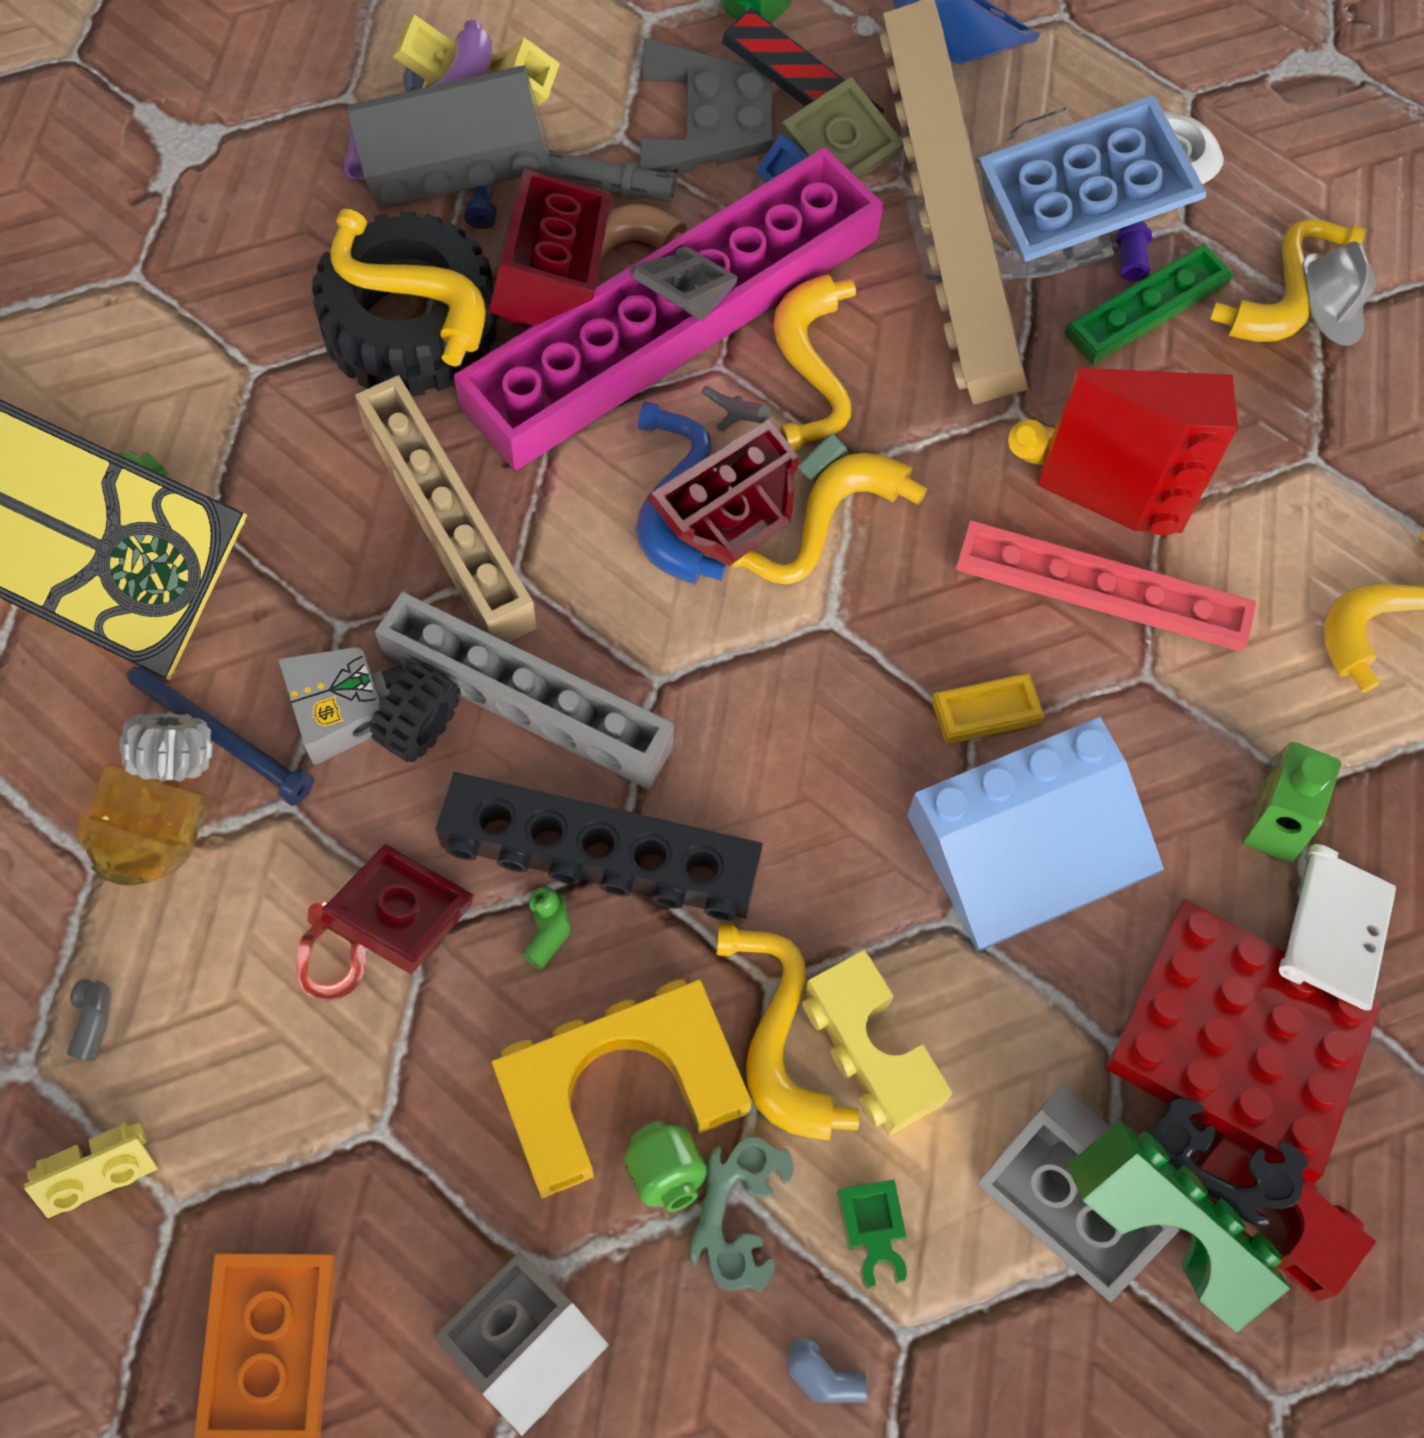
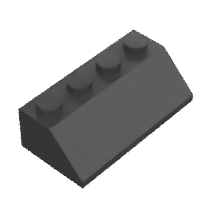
[347,65,551,209]

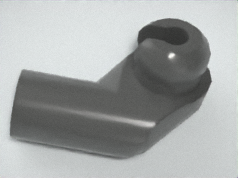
[67,979,112,1061]

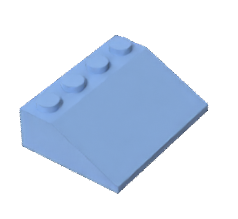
[979,95,1206,262]
[907,717,1164,952]

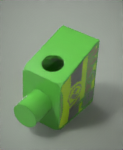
[1242,742,1341,864]

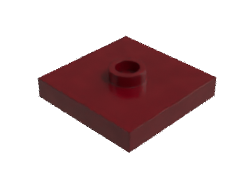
[320,843,474,975]

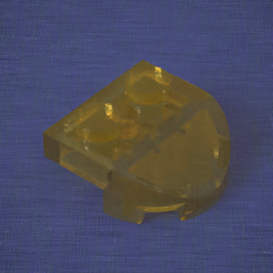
[77,764,210,885]

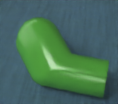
[521,887,571,970]

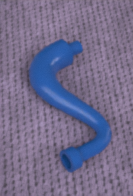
[636,401,726,585]

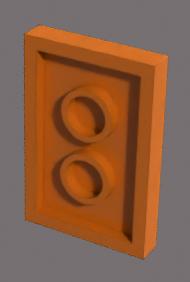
[194,1254,336,1438]

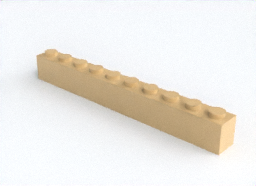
[879,0,1029,405]

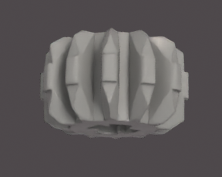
[119,711,213,782]

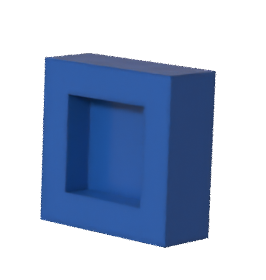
[755,135,809,182]

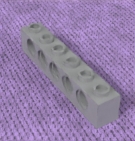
[375,592,674,790]

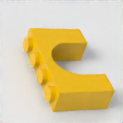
[491,979,752,1199]

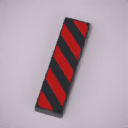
[722,8,884,115]

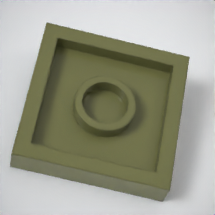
[780,77,904,180]

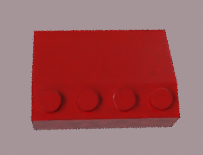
[1037,367,1238,536]

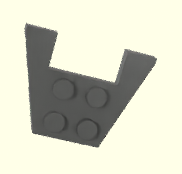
[640,39,772,174]

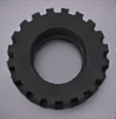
[312,212,498,396]

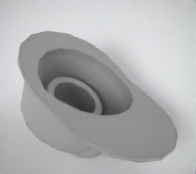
[1303,241,1377,346]

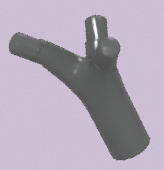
[702,386,771,432]

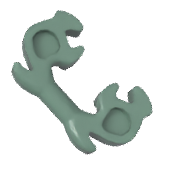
[689,1137,793,1292]

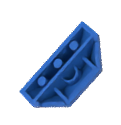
[893,0,1041,64]

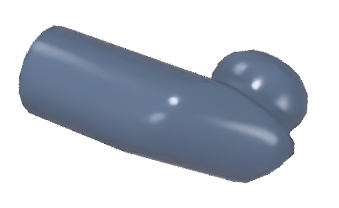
[786,1338,867,1403]

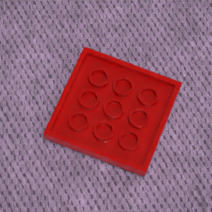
[1105,899,1382,1185]

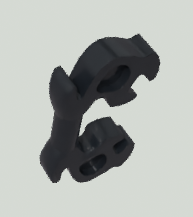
[1152,1097,1309,1226]

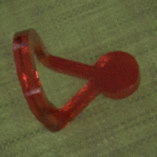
[296,902,368,1001]

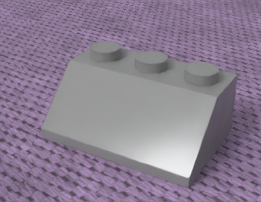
[977,1084,1181,1303]

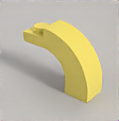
[392,14,560,106]

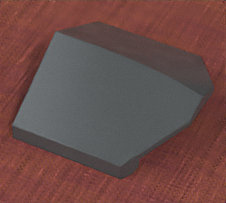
[630,247,738,321]

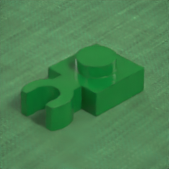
[837,1179,907,1290]

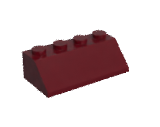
[488,168,612,326]

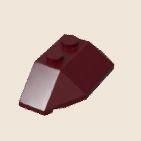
[647,419,799,567]

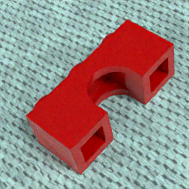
[1196,1133,1376,1302]

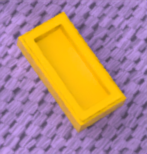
[931,673,1045,745]

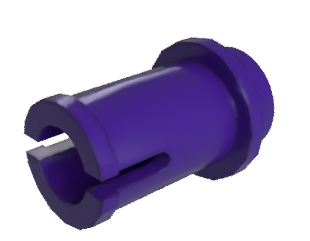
[1116,221,1152,281]

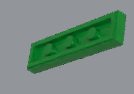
[1064,243,1234,365]

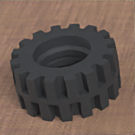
[370,662,461,762]

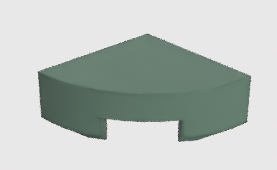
[798,434,851,481]

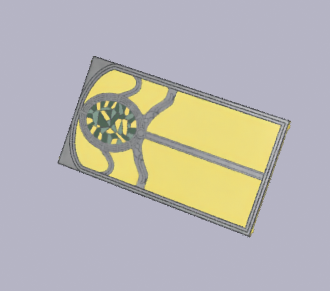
[0,399,247,680]

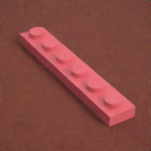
[956,520,1257,652]

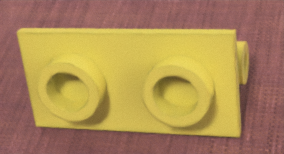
[24,1122,158,1218]

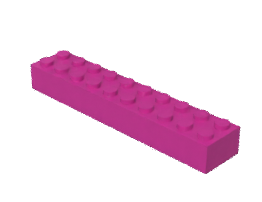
[454,147,883,471]

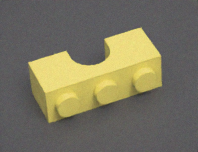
[802,949,953,1137]

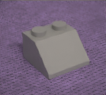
[434,1251,609,1436]

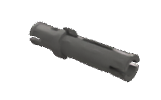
[542,150,677,203]

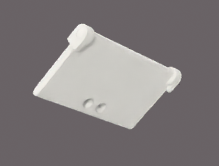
[1279,844,1396,1011]

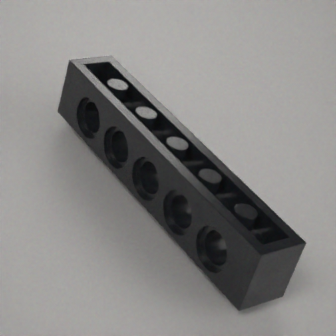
[436,772,763,921]

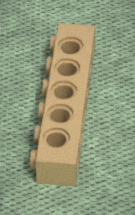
[355,375,537,643]

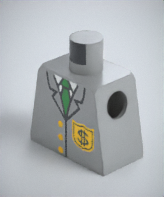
[278,647,403,765]

